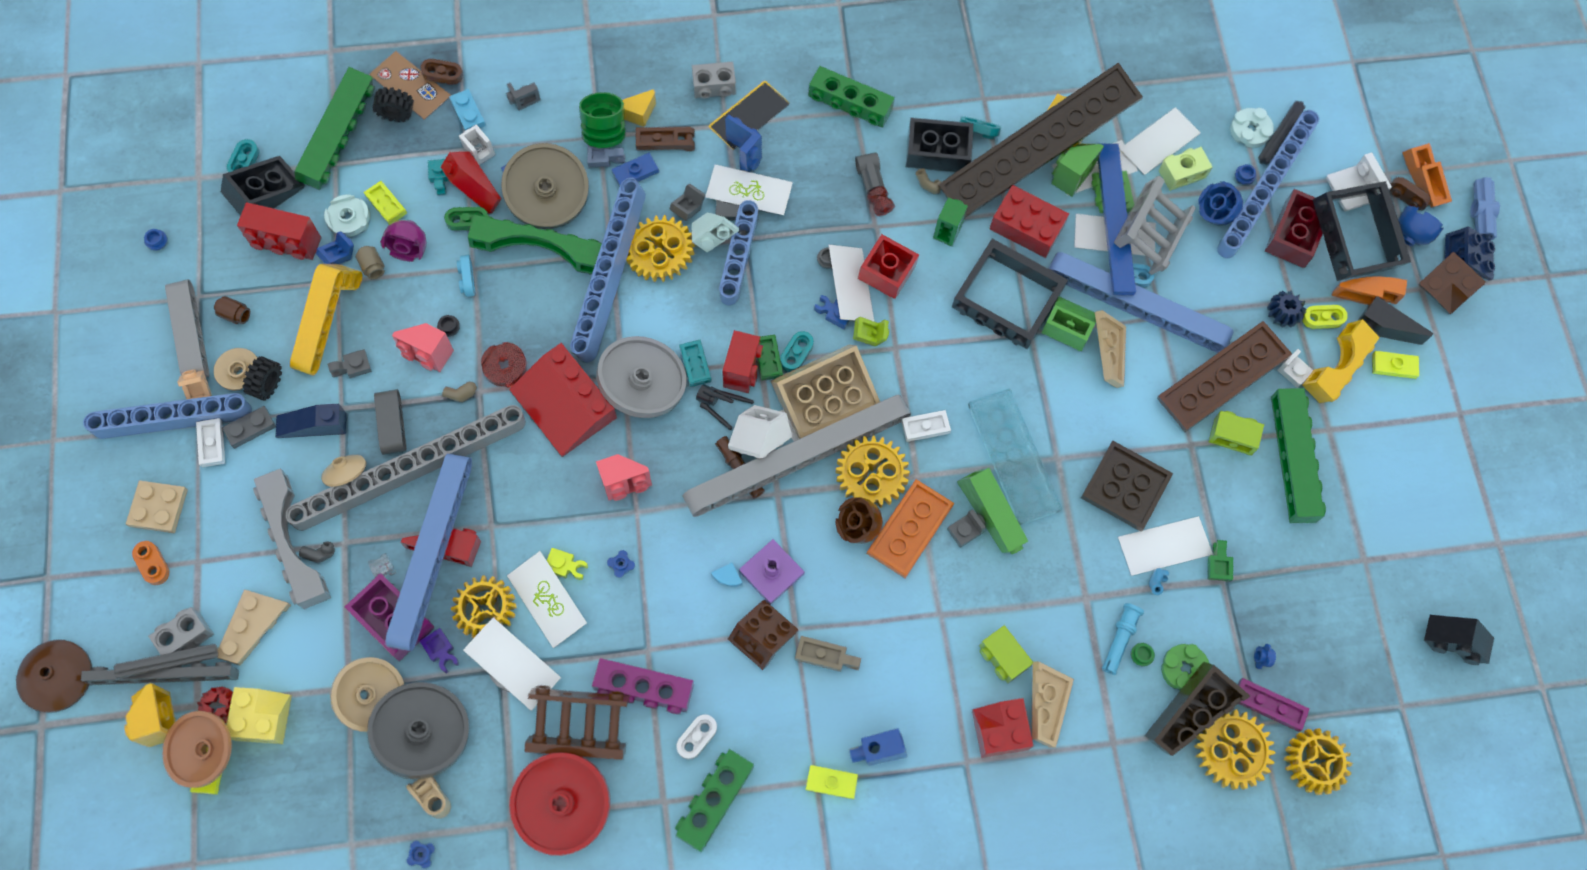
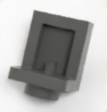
[669,184,705,221]

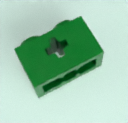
[933,197,968,246]

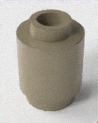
[355,246,385,279]

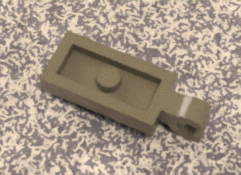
[795,636,861,672]

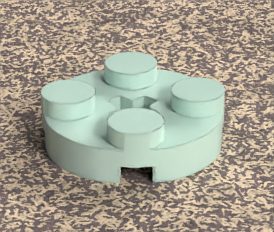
[1230,108,1274,148]
[324,195,370,237]

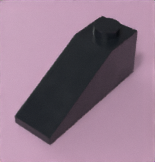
[1358,296,1434,345]

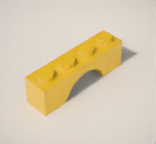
[1302,320,1380,403]

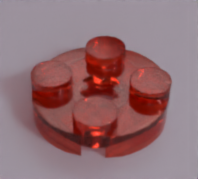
[481,342,527,388]

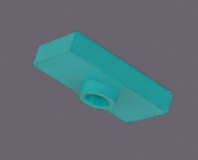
[679,339,712,387]

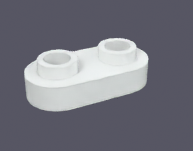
[677,715,717,760]

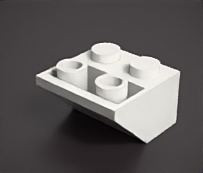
[728,405,792,459]

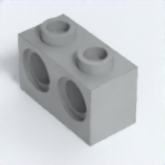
[692,62,736,98]
[149,607,214,655]

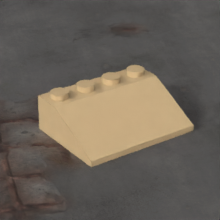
[771,344,880,439]

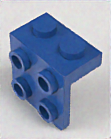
[725,115,762,172]

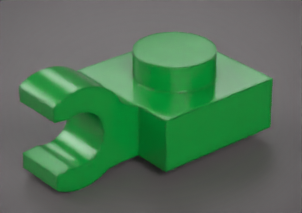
[1207,540,1233,582]

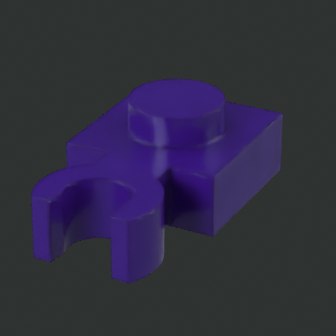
[419,628,459,673]

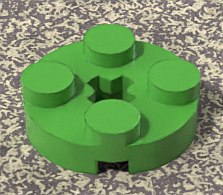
[1161,644,1209,690]

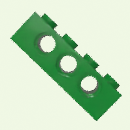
[808,65,895,128]
[674,749,754,853]

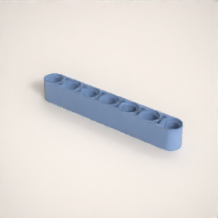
[83,393,252,439]

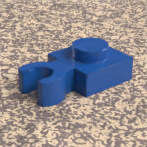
[814,295,850,330]

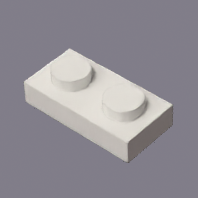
[901,410,951,442]
[196,418,225,467]

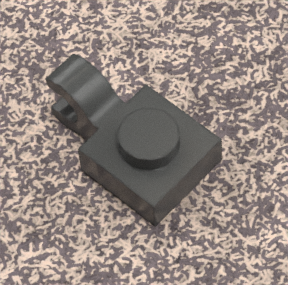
[327,349,372,378]

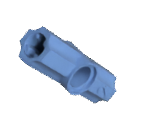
[1470,177,1500,240]

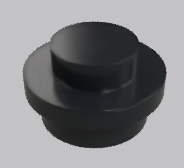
[437,315,460,337]

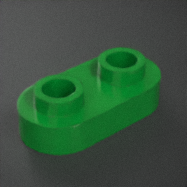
[444,207,488,231]

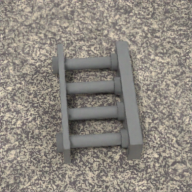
[1114,175,1196,275]

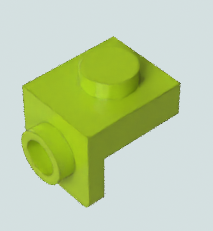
[853,317,889,347]

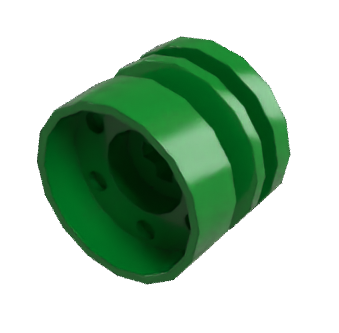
[579,92,626,148]

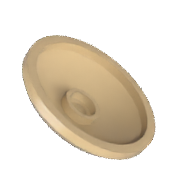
[330,657,404,732]

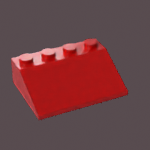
[509,343,617,457]

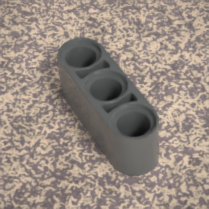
[374,389,406,455]

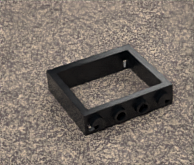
[1312,181,1411,281]
[952,238,1068,349]

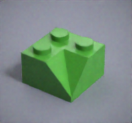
[1051,144,1104,197]

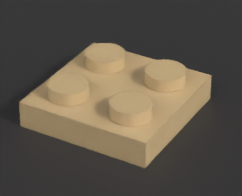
[126,480,188,533]

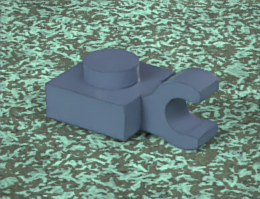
[587,145,625,167]

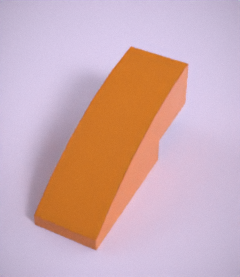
[1402,143,1452,207]
[1332,276,1407,305]

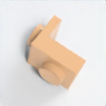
[177,370,212,399]

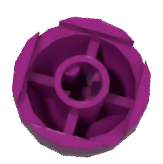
[380,220,427,262]

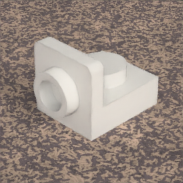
[1277,349,1313,388]

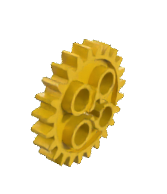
[626,215,695,282]
[835,436,910,508]
[1194,710,1276,790]

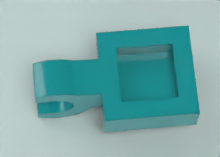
[428,159,449,195]

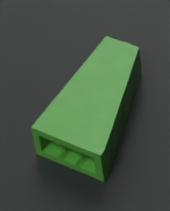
[957,468,1028,554]

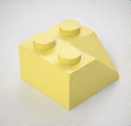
[227,687,292,744]

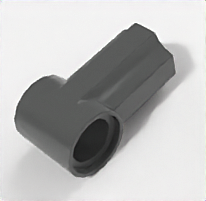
[855,152,885,196]

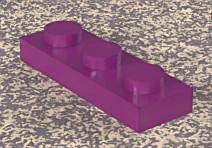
[1238,678,1310,732]

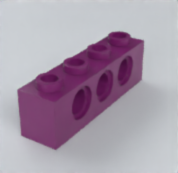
[592,658,694,715]

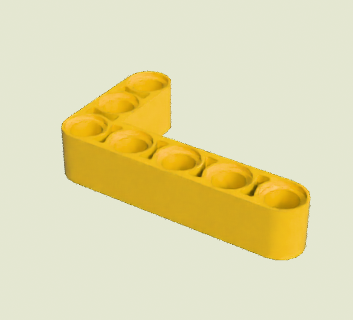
[290,264,363,376]

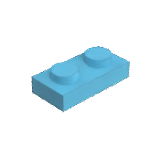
[449,89,486,131]

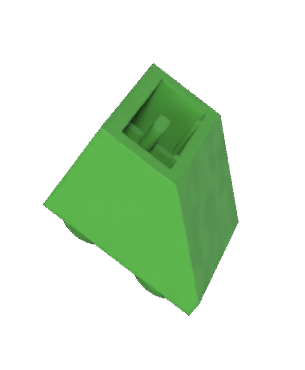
[1042,296,1096,351]

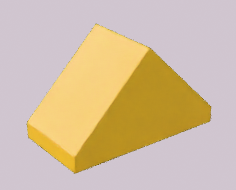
[622,89,656,127]

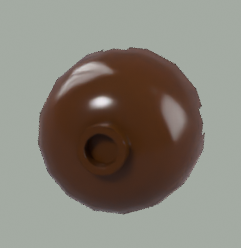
[835,497,883,544]

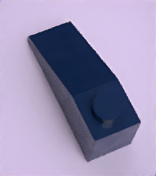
[275,404,346,438]

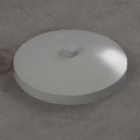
[596,336,687,418]

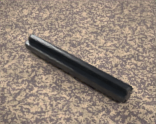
[1258,101,1305,165]

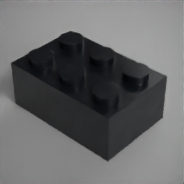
[906,118,974,172]

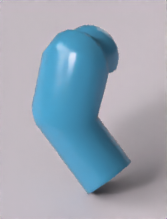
[1149,568,1169,595]

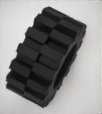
[372,87,414,123]
[242,356,282,401]

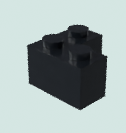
[1424,615,1494,665]

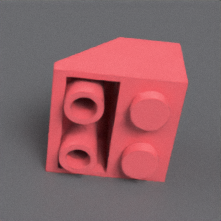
[392,323,454,372]
[596,454,652,501]

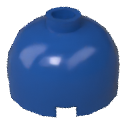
[1198,181,1243,225]
[1398,206,1443,246]

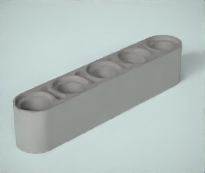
[165,279,209,377]

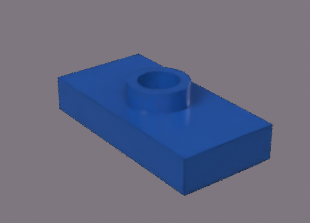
[611,153,659,186]

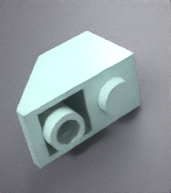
[692,212,739,253]

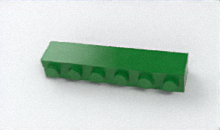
[294,67,375,190]
[1271,388,1326,523]

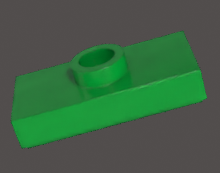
[757,334,783,381]

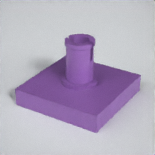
[739,539,805,605]

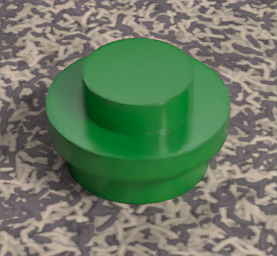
[1130,643,1155,667]

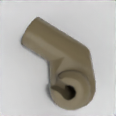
[915,169,941,194]
[442,381,477,402]

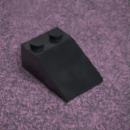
[220,155,305,216]

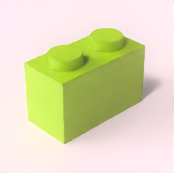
[1208,411,1264,456]
[979,625,1033,684]

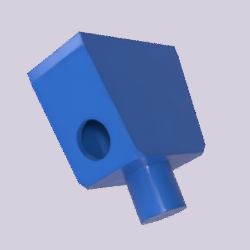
[849,728,907,766]

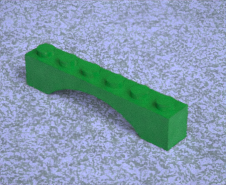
[468,214,602,274]

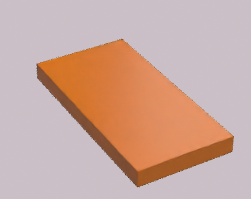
[866,479,954,579]

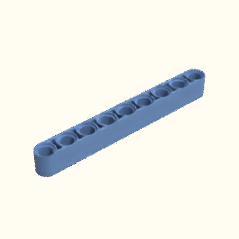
[1217,110,1320,258]
[570,178,646,363]
[1048,252,1234,353]
[386,453,472,651]

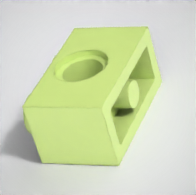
[1159,147,1213,191]

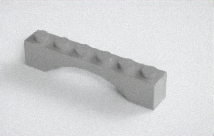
[253,468,331,609]

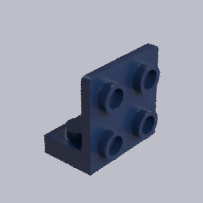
[1445,226,1495,280]

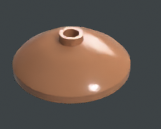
[163,711,232,788]

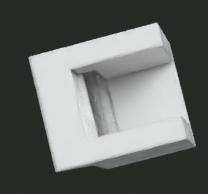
[459,125,495,165]

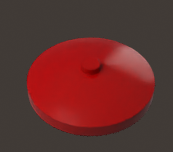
[510,752,611,855]

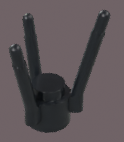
[696,384,754,430]

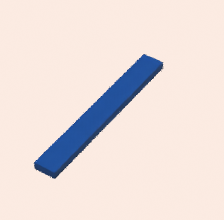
[1098,143,1136,295]

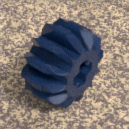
[1267,290,1307,328]

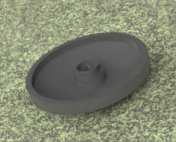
[367,682,469,779]

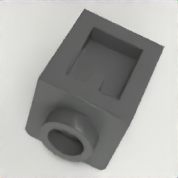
[506,83,541,111]
[947,509,986,548]

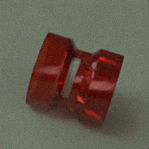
[867,186,895,216]

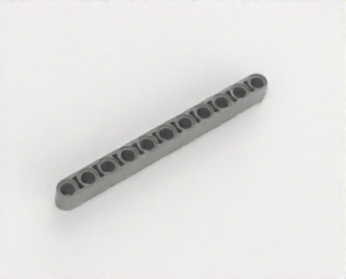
[683,395,911,517]
[285,405,526,531]

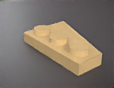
[1095,310,1126,388]
[217,589,291,665]
[1032,661,1074,748]

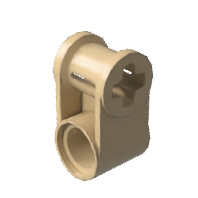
[406,777,451,819]

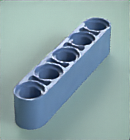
[719,200,758,305]

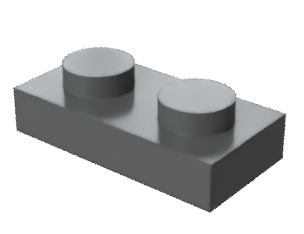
[222,406,276,449]

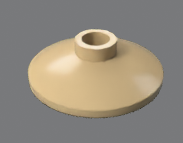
[214,348,257,391]
[321,455,366,487]

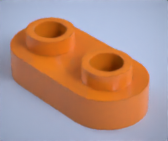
[132,541,170,585]

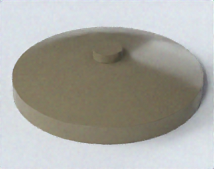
[501,143,589,229]

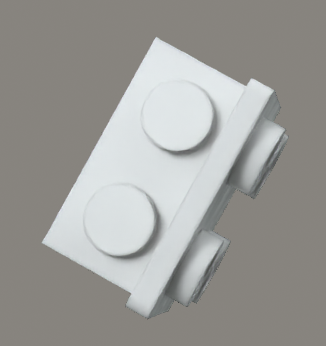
[1326,152,1392,212]

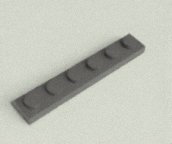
[81,662,239,685]

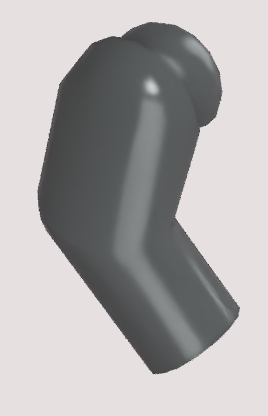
[299,541,335,563]

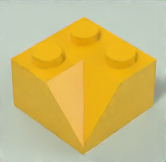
[124,683,176,747]

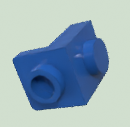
[316,231,354,265]

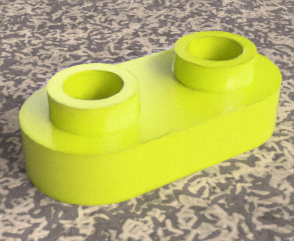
[1302,305,1348,329]

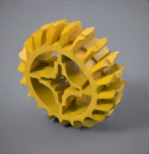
[451,575,517,639]
[1283,728,1353,795]

